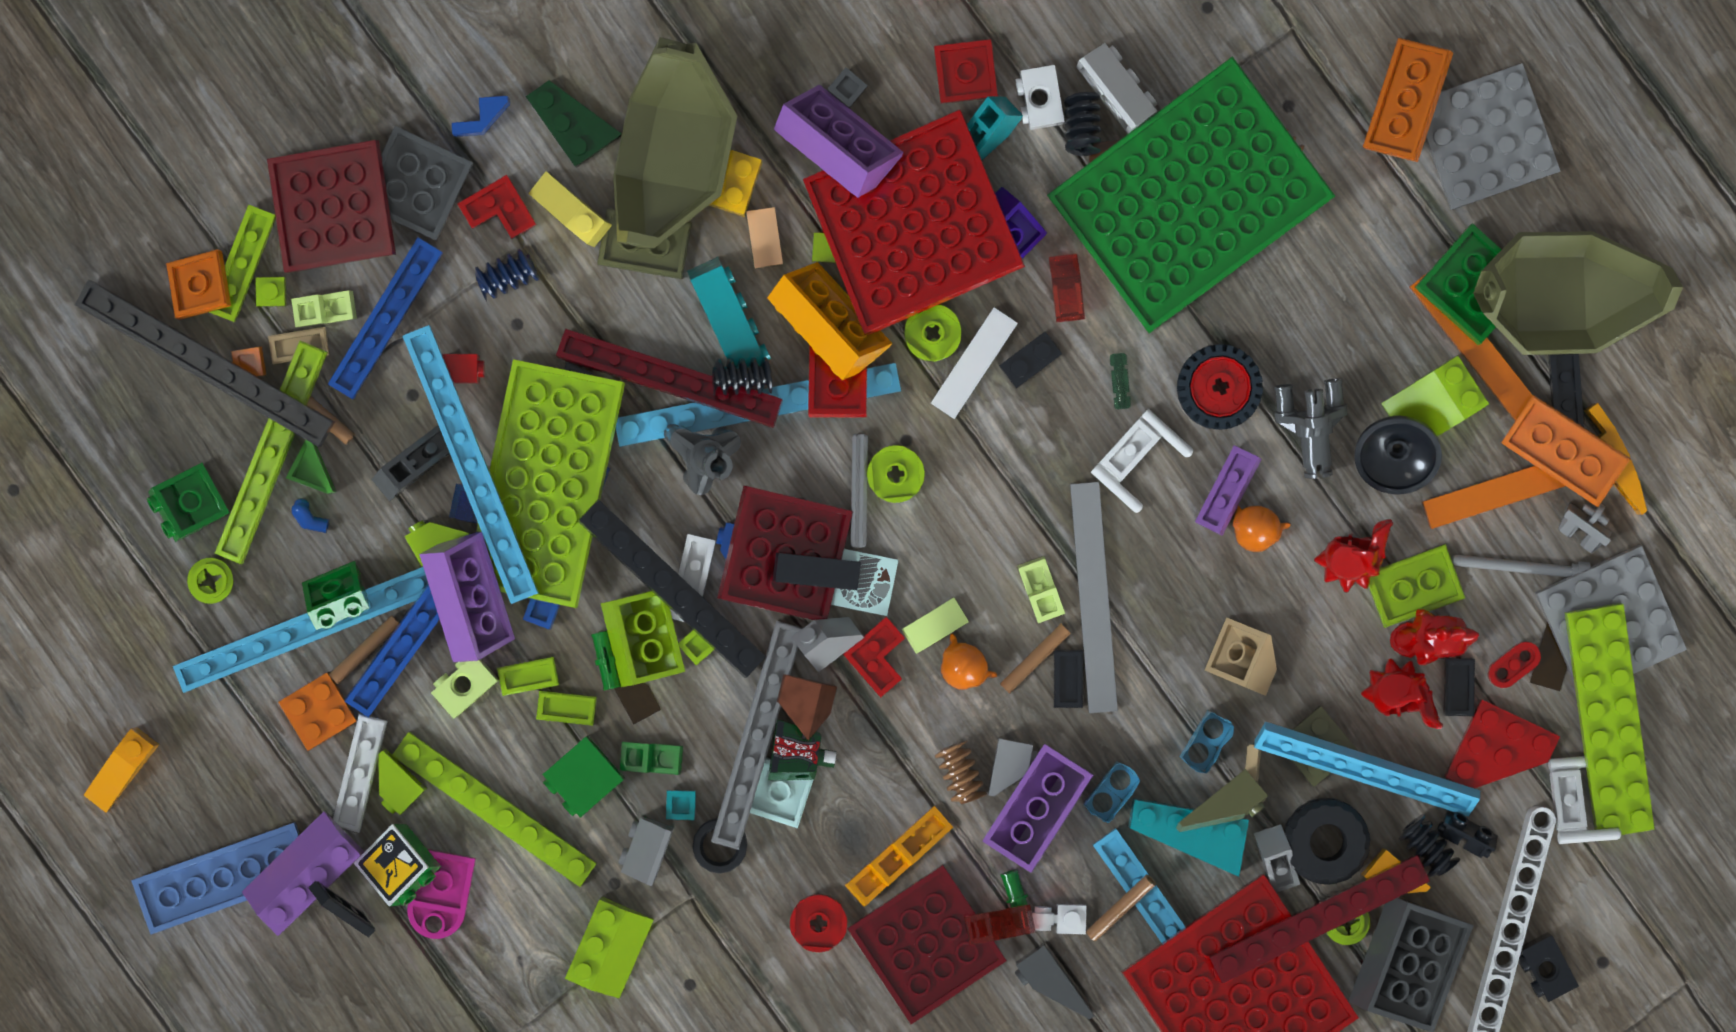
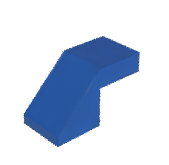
[452,96,510,137]

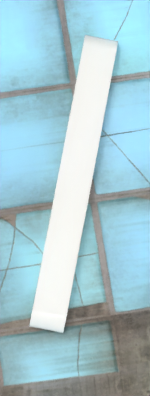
[1467,805,1556,1032]

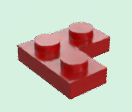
[458,175,537,239]
[843,617,905,698]

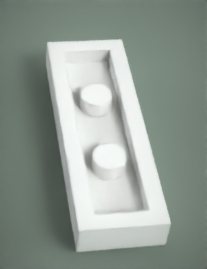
[670,534,716,622]

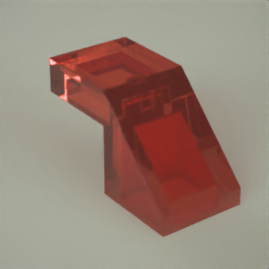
[1049,254,1085,322]
[964,904,1036,945]

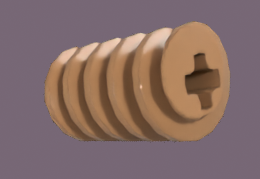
[935,740,987,804]

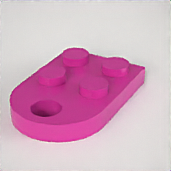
[407,849,476,939]

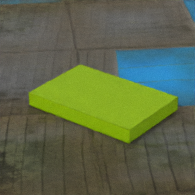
[1369,544,1465,628]

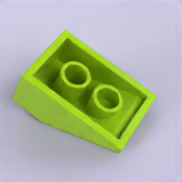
[1381,356,1489,436]

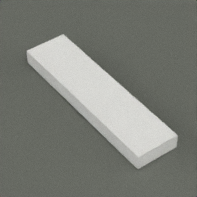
[930,308,1018,419]
[333,714,388,833]

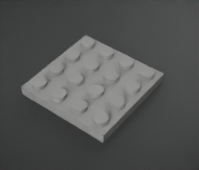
[1426,63,1561,210]
[1535,545,1687,681]

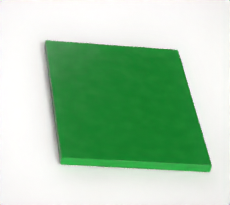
[1047,56,1335,333]

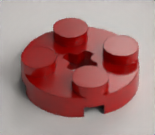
[790,894,847,952]

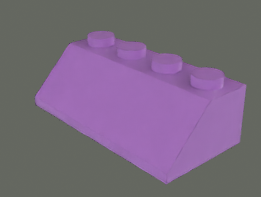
[774,85,903,198]
[419,532,515,662]
[982,744,1094,873]
[242,811,364,936]

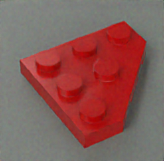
[1444,699,1560,789]

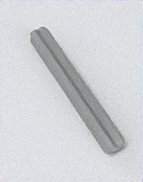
[851,434,868,548]

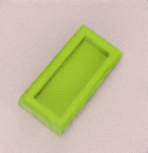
[497,657,560,696]
[536,690,597,726]

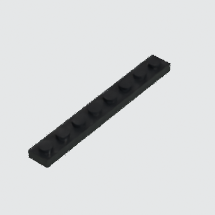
[578,499,766,678]

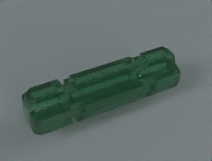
[1110,353,1131,410]

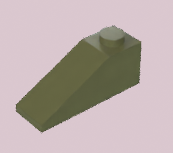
[1176,769,1268,832]

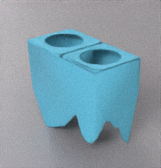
[1179,710,1234,773]
[1083,761,1140,823]

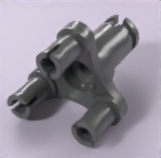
[1274,378,1348,479]
[664,424,741,495]

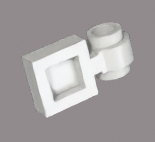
[1031,904,1086,934]

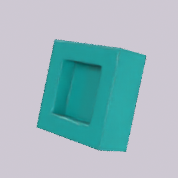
[666,790,696,820]

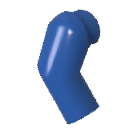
[291,498,329,533]

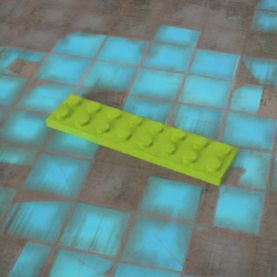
[1564,603,1655,835]

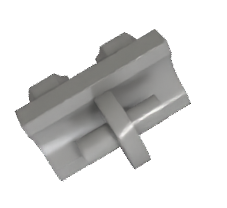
[1558,502,1612,553]

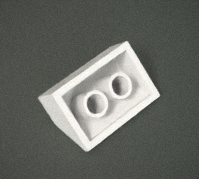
[1076,43,1158,134]

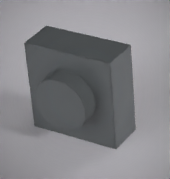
[827,67,868,109]

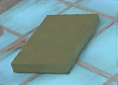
[597,208,692,279]

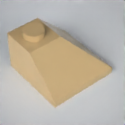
[1205,617,1277,696]

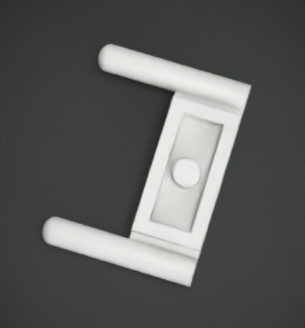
[1091,408,1193,513]
[1548,756,1621,844]

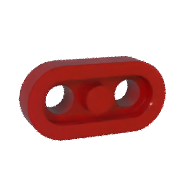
[1487,641,1541,688]

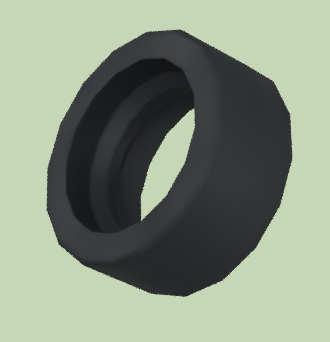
[692,818,748,874]

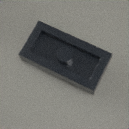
[999,332,1062,388]

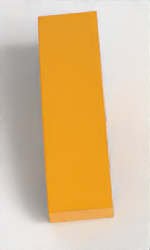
[1584,403,1647,515]
[845,806,953,907]

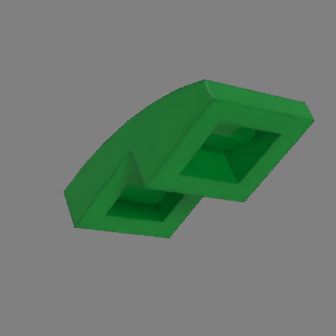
[620,742,683,775]

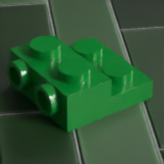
[147,463,230,542]
[302,561,370,630]

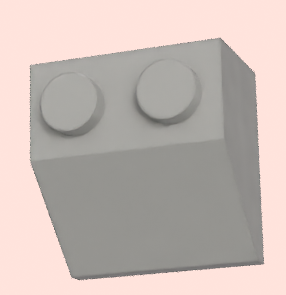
[618,816,674,886]

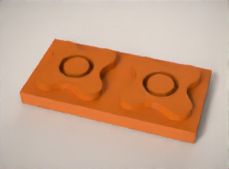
[1363,38,1453,162]
[1501,395,1631,507]

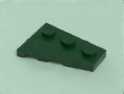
[526,80,622,168]

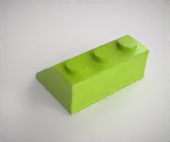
[601,591,685,687]
[565,896,654,998]

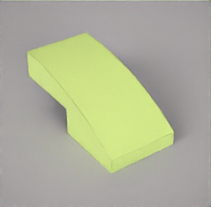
[291,290,357,327]
[1017,556,1065,623]
[901,598,969,654]

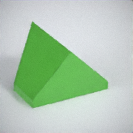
[286,440,337,494]

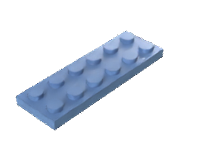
[131,822,300,935]

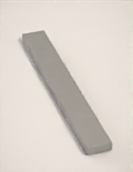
[1070,482,1118,713]
[711,621,803,850]

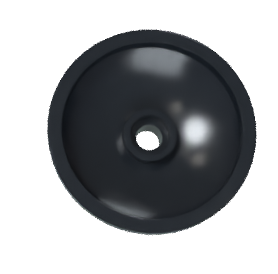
[1355,416,1442,495]

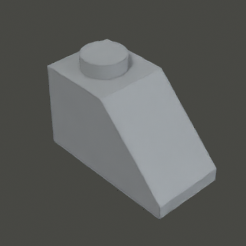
[792,617,864,672]
[988,737,1037,796]
[1254,824,1300,893]

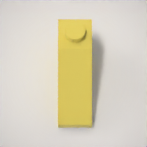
[528,171,612,247]

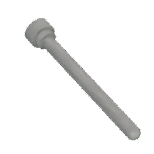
[1451,555,1590,577]

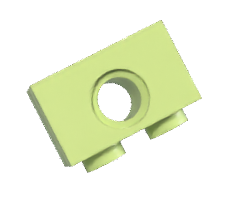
[431,659,499,719]

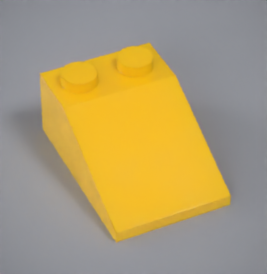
[709,150,762,217]

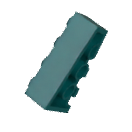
[687,257,771,366]
[1128,798,1249,877]

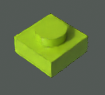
[256,277,286,307]
[678,630,714,665]

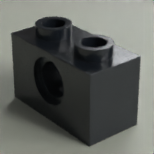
[1518,932,1579,1002]

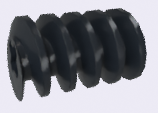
[1064,92,1101,156]
[712,357,772,395]
[1399,814,1460,877]

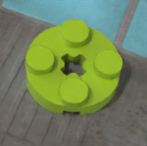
[904,305,961,362]
[867,445,925,503]

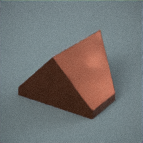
[777,674,837,740]

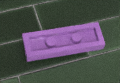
[1195,445,1262,536]

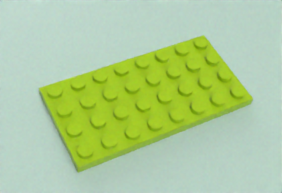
[476,359,625,608]

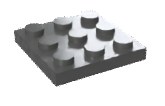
[381,126,474,241]

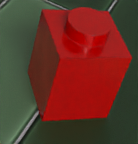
[442,354,485,384]

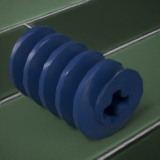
[475,249,540,302]

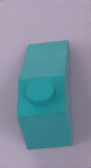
[967,96,1023,160]

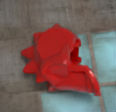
[1314,519,1393,593]
[1390,609,1479,665]
[1361,658,1443,729]

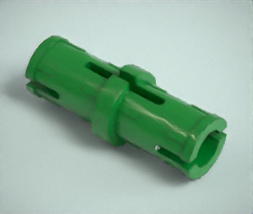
[591,631,621,691]

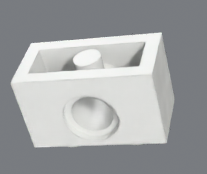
[1015,65,1065,130]

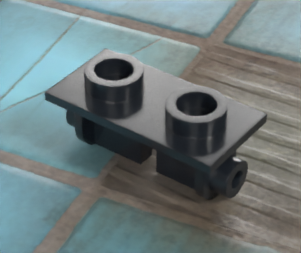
[1437,810,1498,858]

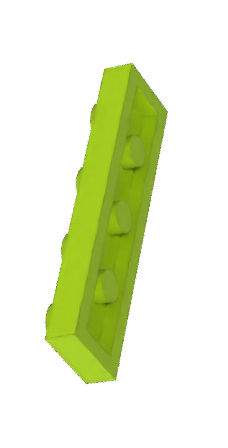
[209,204,276,322]

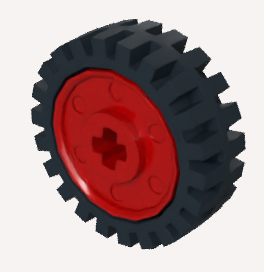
[1177,344,1263,430]

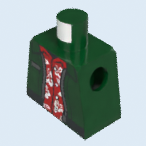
[768,720,836,781]

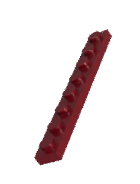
[556,329,783,428]
[1209,855,1430,984]

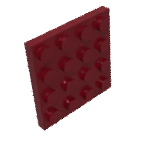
[267,140,396,273]
[717,485,853,620]
[847,864,1007,1024]

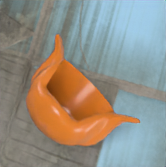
[1233,505,1291,552]
[941,633,997,690]

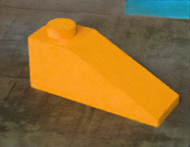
[84,727,160,813]

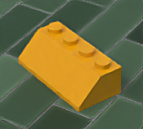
[767,262,893,380]

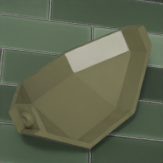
[613,37,737,249]
[1473,231,1683,355]

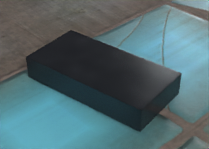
[1054,650,1083,708]
[1444,658,1475,716]

